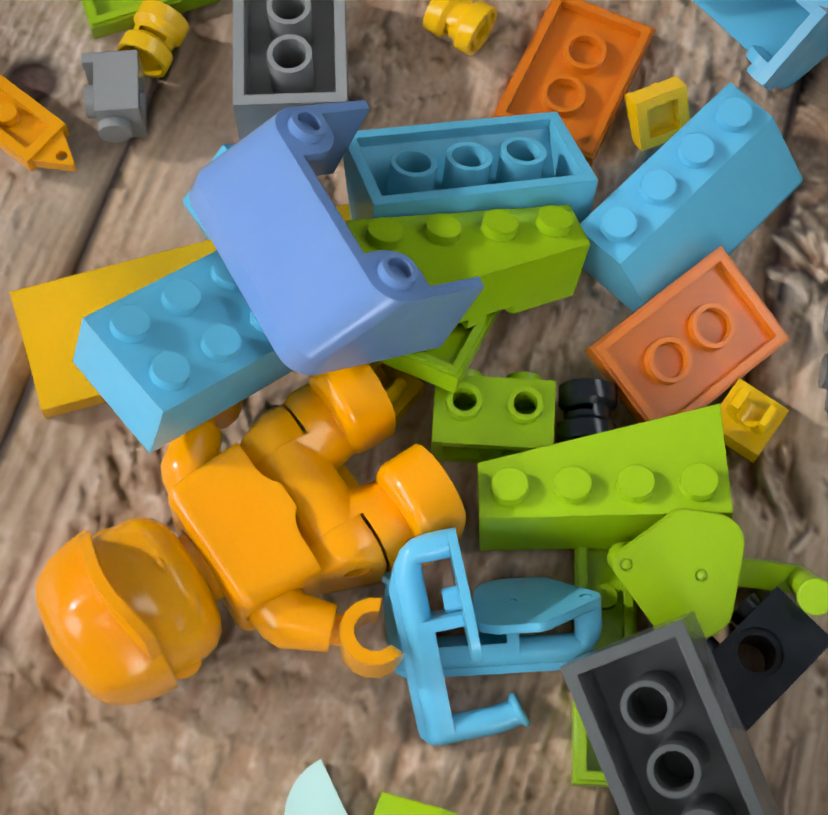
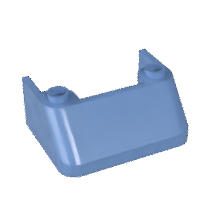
[189,100,485,375]

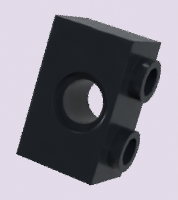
[706,586,828,732]

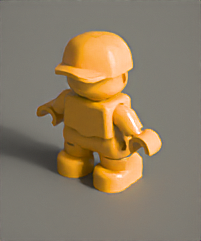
[36,363,466,706]

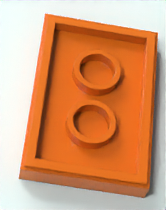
[491,0,655,167]
[584,246,791,423]

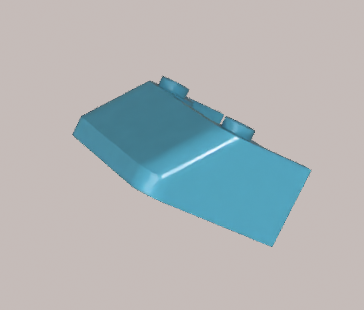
[693,0,828,91]

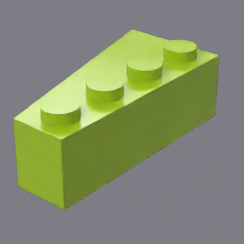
[346,205,590,328]
[477,403,733,551]

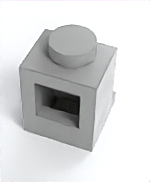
[81,50,147,143]

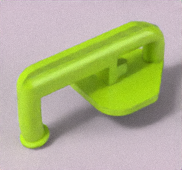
[607,508,828,637]

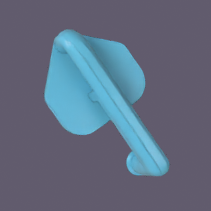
[388,527,531,746]
[382,571,603,678]

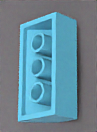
[580,82,803,312]
[343,111,598,223]

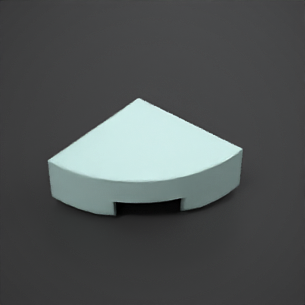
[284,759,347,815]

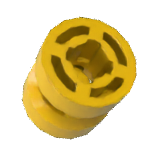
[116,0,190,78]
[423,0,498,56]

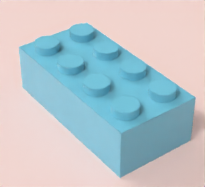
[73,250,294,454]

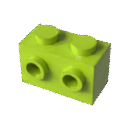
[431,368,556,463]

